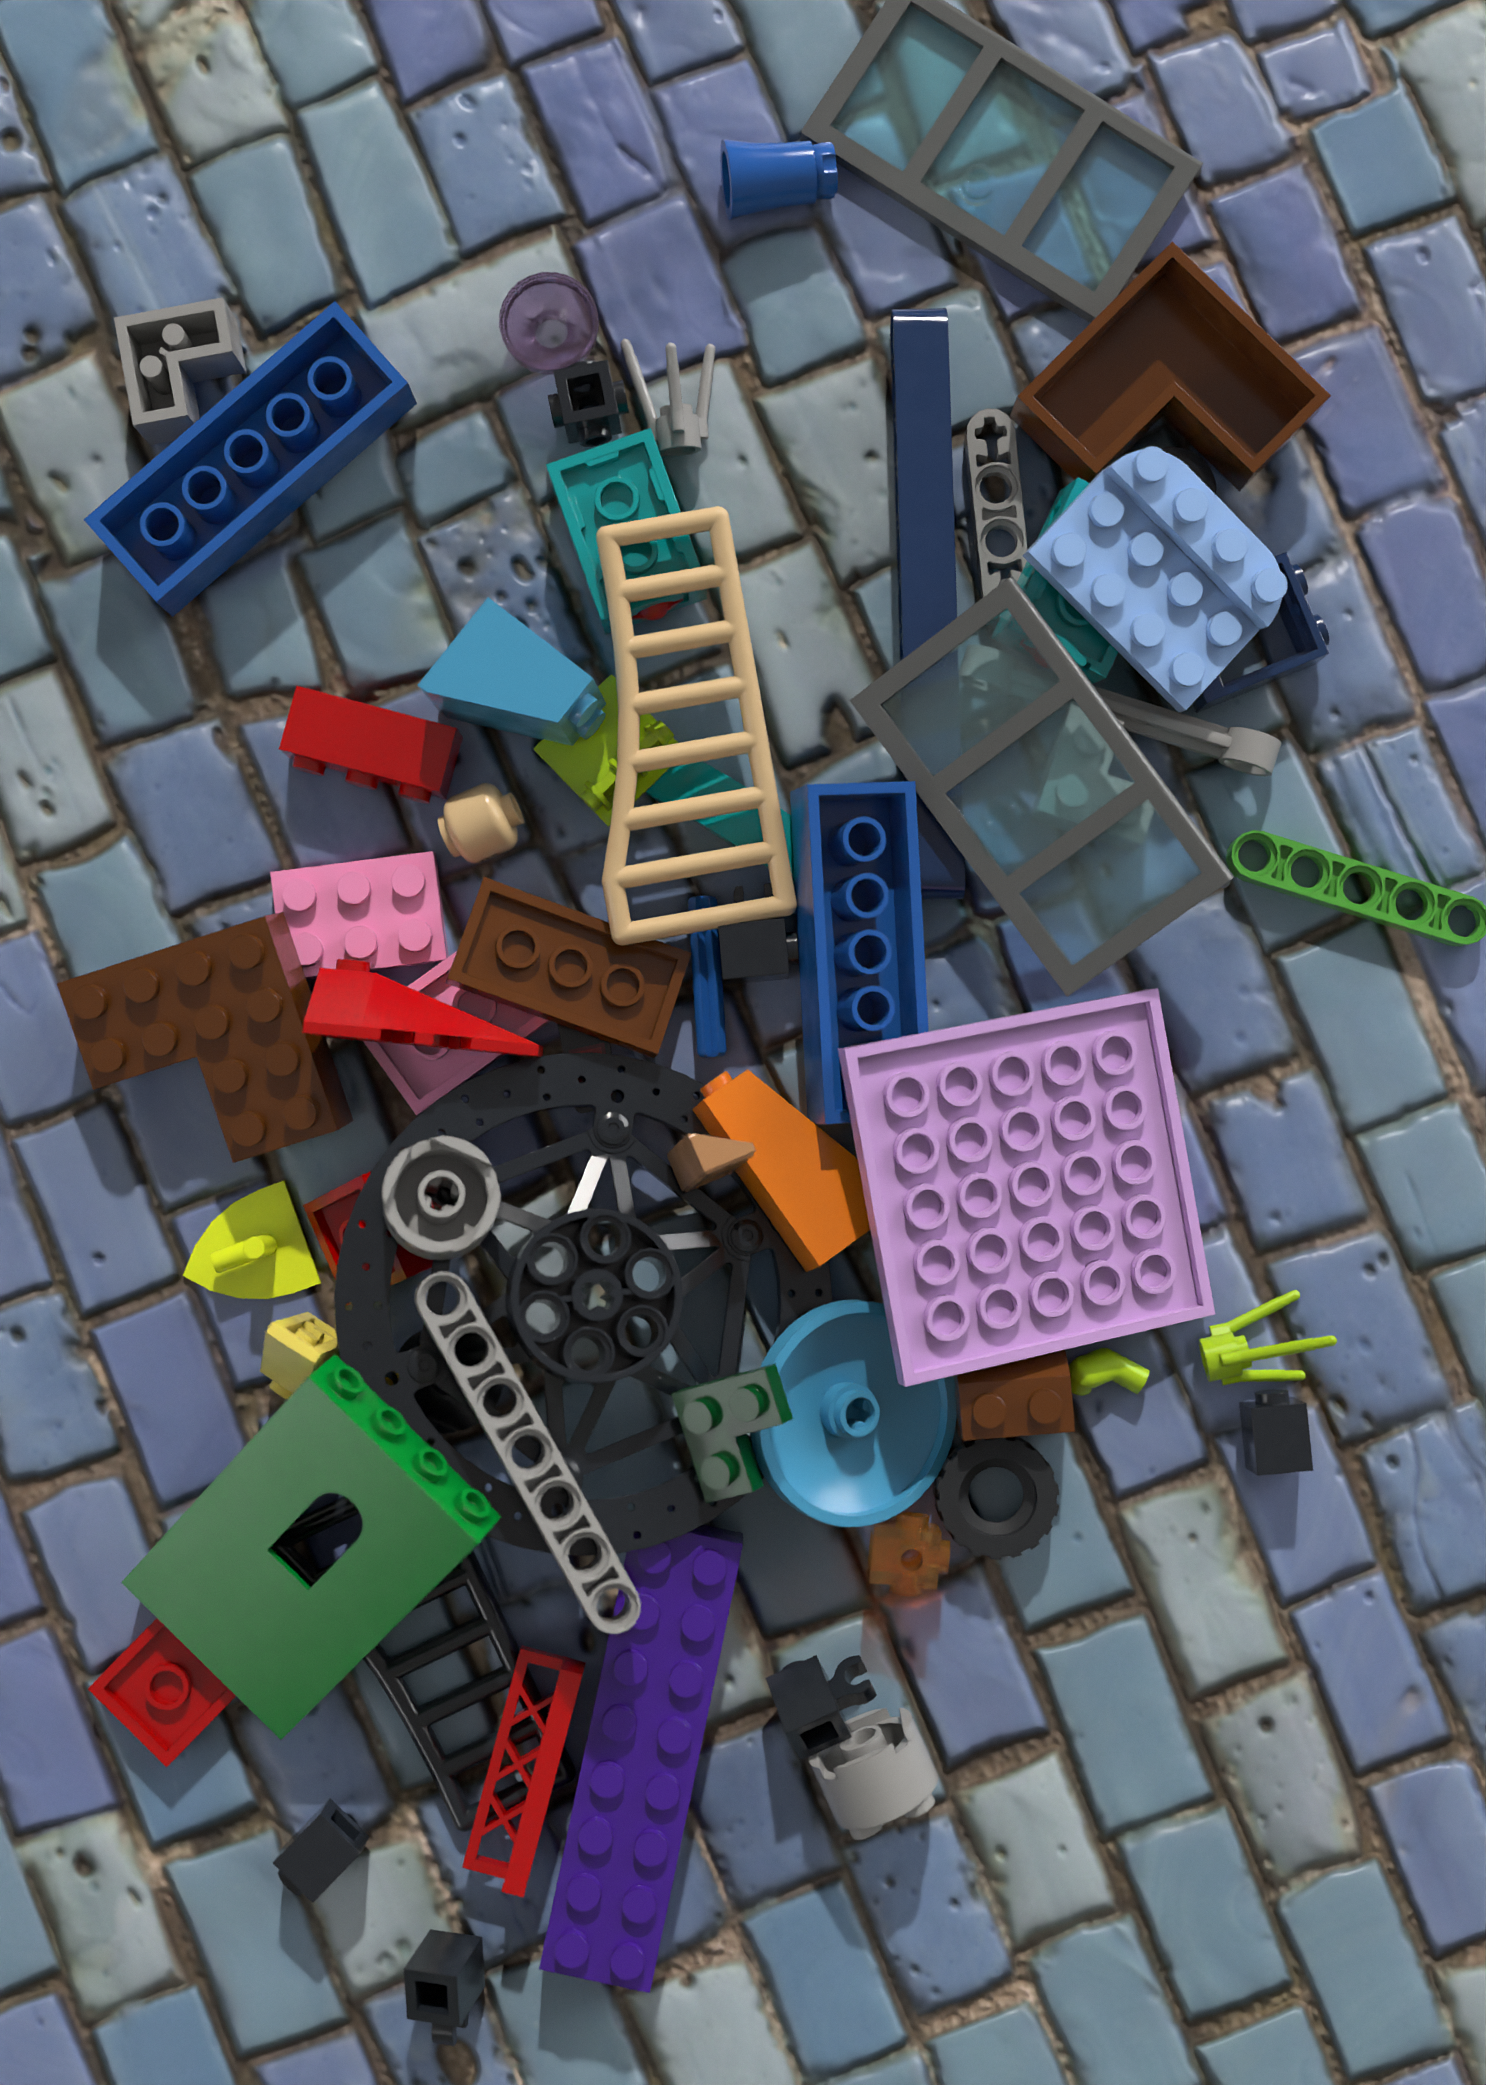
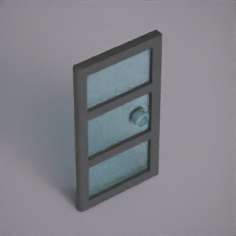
[800,0,1203,323]
[849,576,1234,997]

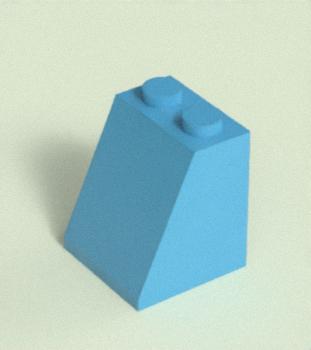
[418,597,606,746]

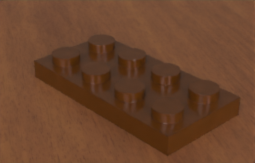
[446,877,691,1058]

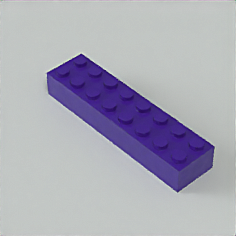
[539,1525,743,1993]

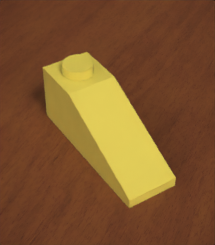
[260,1312,340,1400]

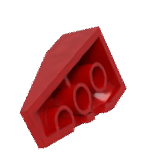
[303,959,544,1057]

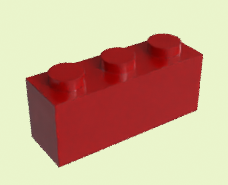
[279,685,463,804]

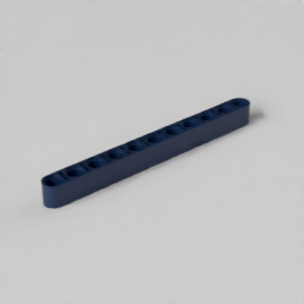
[890,308,965,900]

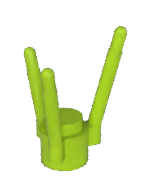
[1198,1290,1337,1386]

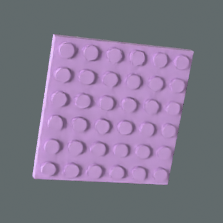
[838,988,1215,1387]

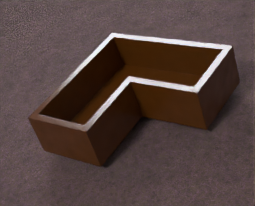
[1010,241,1331,492]
[57,912,354,1163]

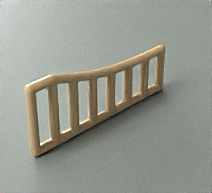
[596,506,797,945]

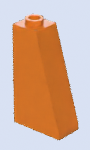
[692,1069,870,1272]

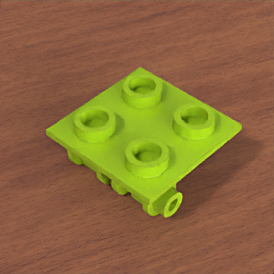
[533,674,678,827]

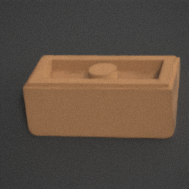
[667,1134,756,1193]

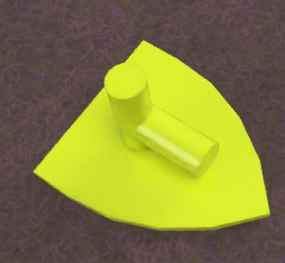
[183,1180,321,1299]

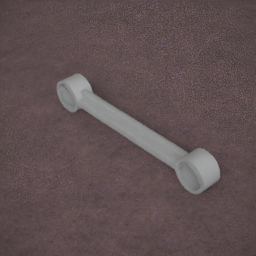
[959,645,1281,777]

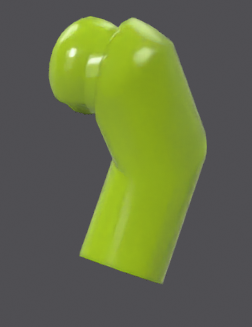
[1069,1348,1150,1396]

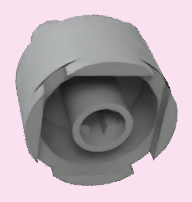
[382,1136,500,1260]
[808,1708,939,1840]

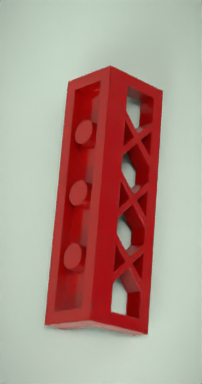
[462,1645,586,1897]

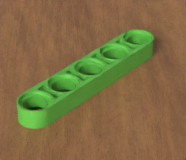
[1226,830,1486,947]

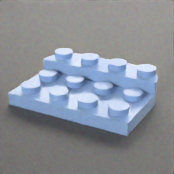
[1022,446,1287,713]

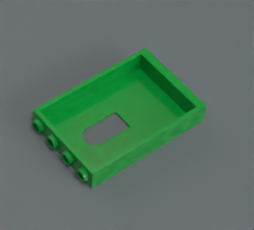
[121,1354,501,1740]

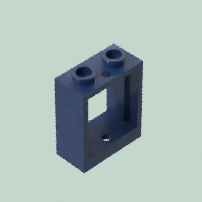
[1192,552,1330,713]

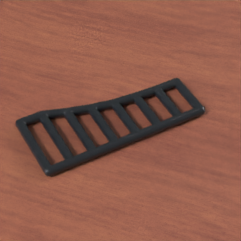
[270,1496,576,1832]

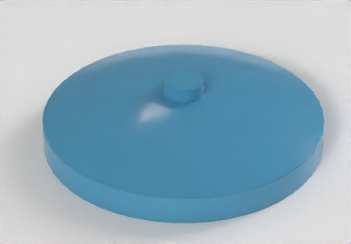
[750,1300,957,1527]

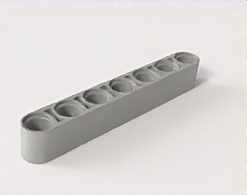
[414,1272,641,1634]

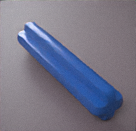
[688,896,727,1058]

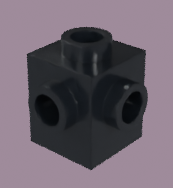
[547,360,629,447]

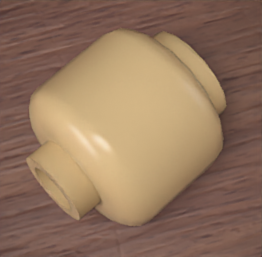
[438,783,524,863]

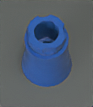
[720,140,838,220]

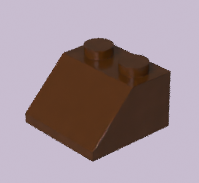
[953,1350,1075,1441]

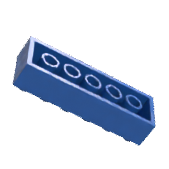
[84,301,417,617]
[790,781,929,1124]

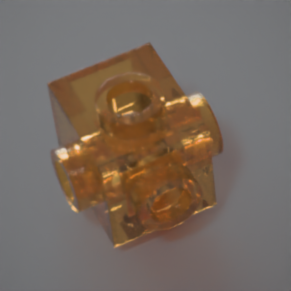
[866,1511,950,1596]

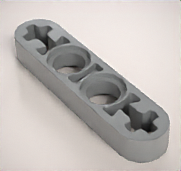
[964,408,1028,622]

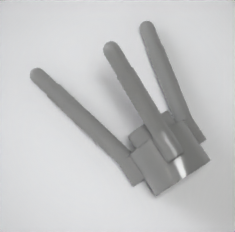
[620,339,716,456]

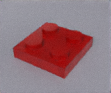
[88,1618,236,1768]

